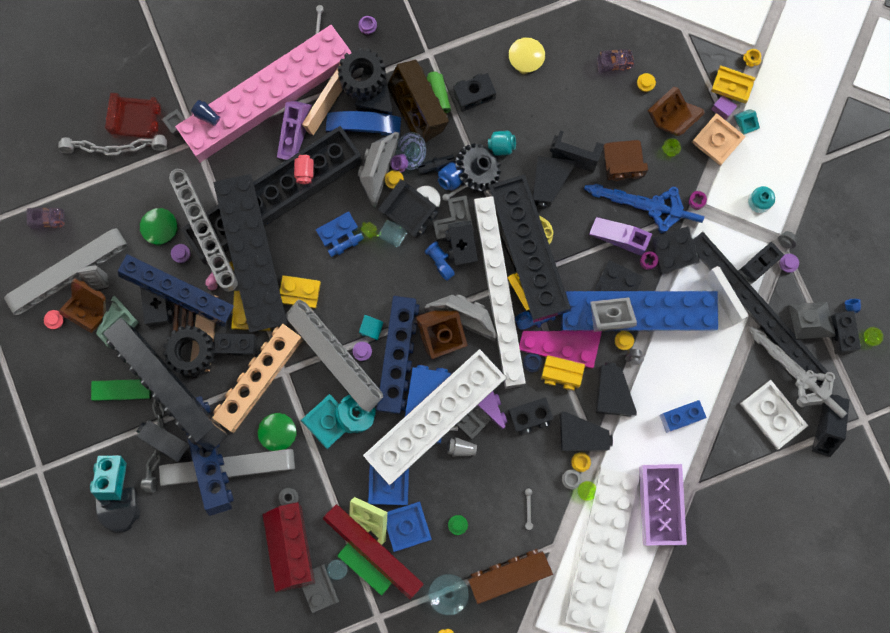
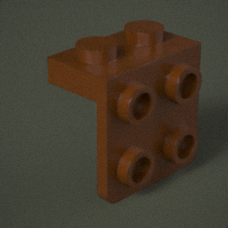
[647,87,705,136]
[603,140,648,181]
[59,279,106,333]

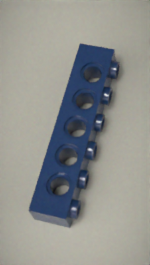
[118,254,234,327]
[377,296,420,415]
[186,396,234,516]

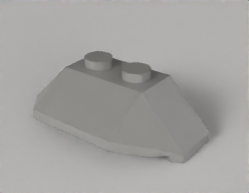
[358,132,400,207]
[425,294,497,341]

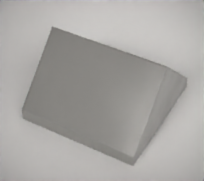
[591,297,637,332]

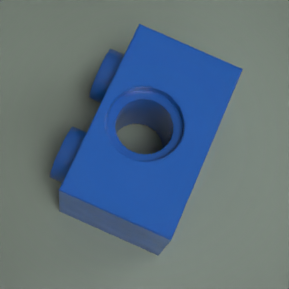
[659,400,707,433]

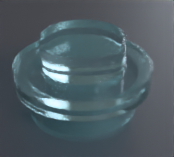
[327,559,347,580]

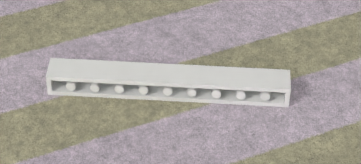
[474,196,525,389]

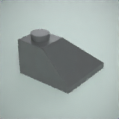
[789,302,836,339]

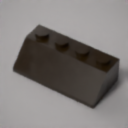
[387,60,449,147]

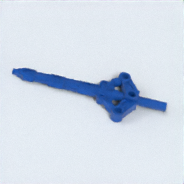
[584,184,705,233]

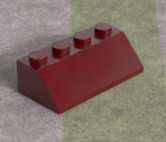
[263,502,315,592]

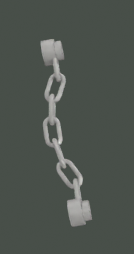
[58,135,167,155]

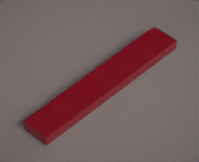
[323,504,424,600]

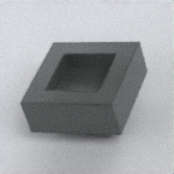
[162,109,185,136]

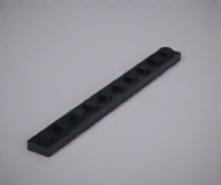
[693,231,828,387]

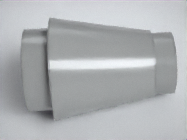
[447,437,477,456]

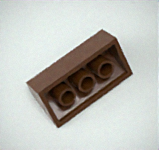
[468,549,553,604]

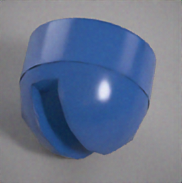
[845,299,861,313]

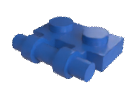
[316,211,364,257]

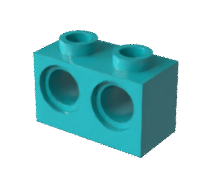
[90,456,127,500]

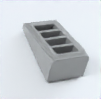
[77,265,109,290]

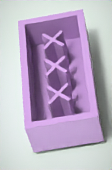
[639,464,687,546]

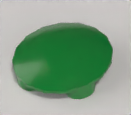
[140,208,178,246]
[258,413,297,451]

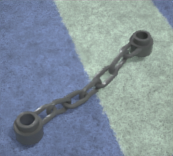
[141,399,167,493]

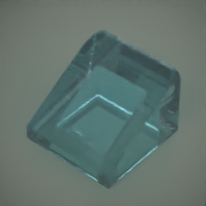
[378,220,406,247]

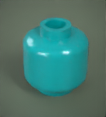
[488,131,516,156]
[748,186,776,213]

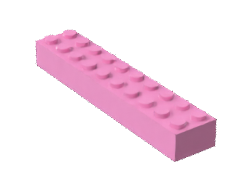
[175,25,351,163]

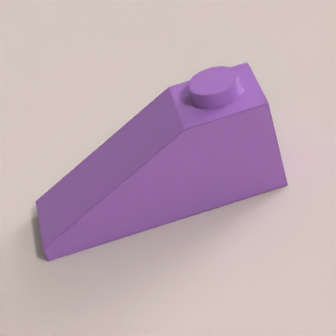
[277,101,312,160]

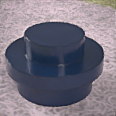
[523,353,543,373]

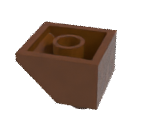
[416,310,468,359]

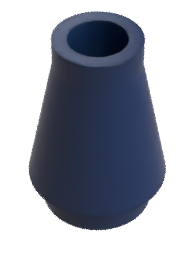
[191,100,221,126]

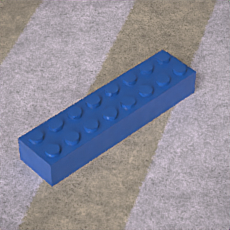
[561,291,718,331]

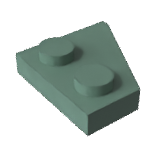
[96,296,139,348]

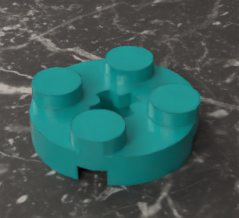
[335,395,376,433]

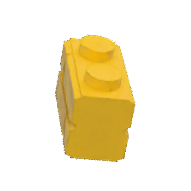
[541,355,585,391]

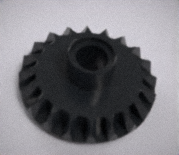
[455,143,502,191]

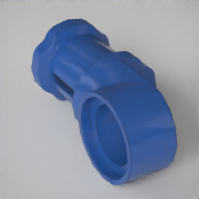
[424,241,455,281]
[515,312,555,329]

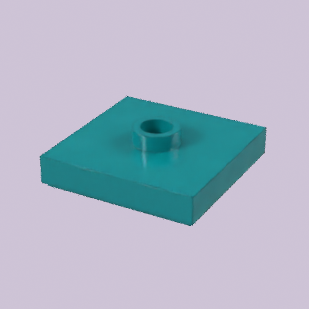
[301,394,346,449]

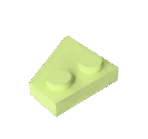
[350,497,388,545]

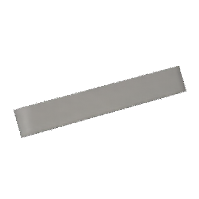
[169,169,238,292]
[4,228,128,315]
[286,300,383,411]
[159,449,295,486]

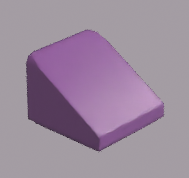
[711,96,737,120]

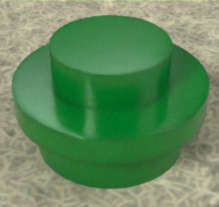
[448,515,468,535]

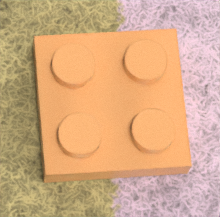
[692,113,746,166]

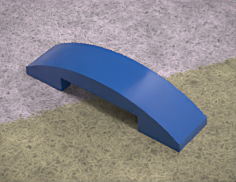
[326,111,401,136]

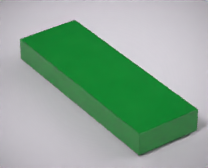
[91,380,151,401]
[337,543,392,596]

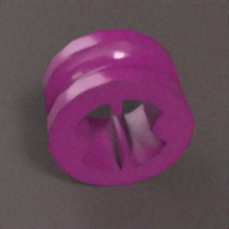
[689,191,707,210]
[640,251,658,270]

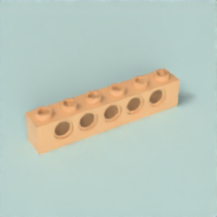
[213,324,303,433]

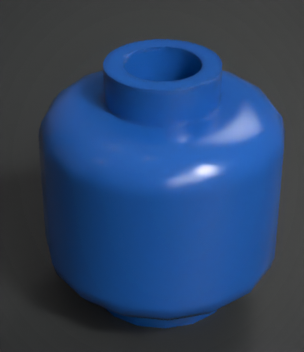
[438,162,463,190]

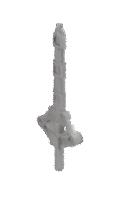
[749,327,847,419]

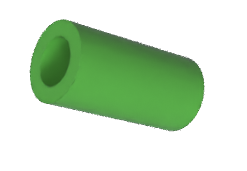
[426,71,451,113]

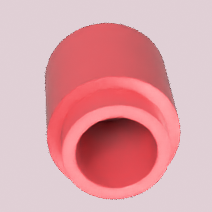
[294,155,314,184]

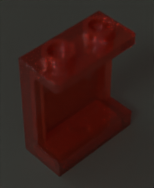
[105,93,161,138]

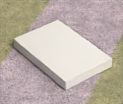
[704,266,748,326]
[740,380,808,450]

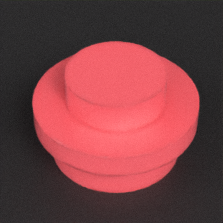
[44,310,64,329]

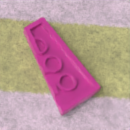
[519,331,602,369]

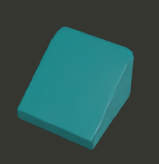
[734,109,760,135]
[359,315,384,340]

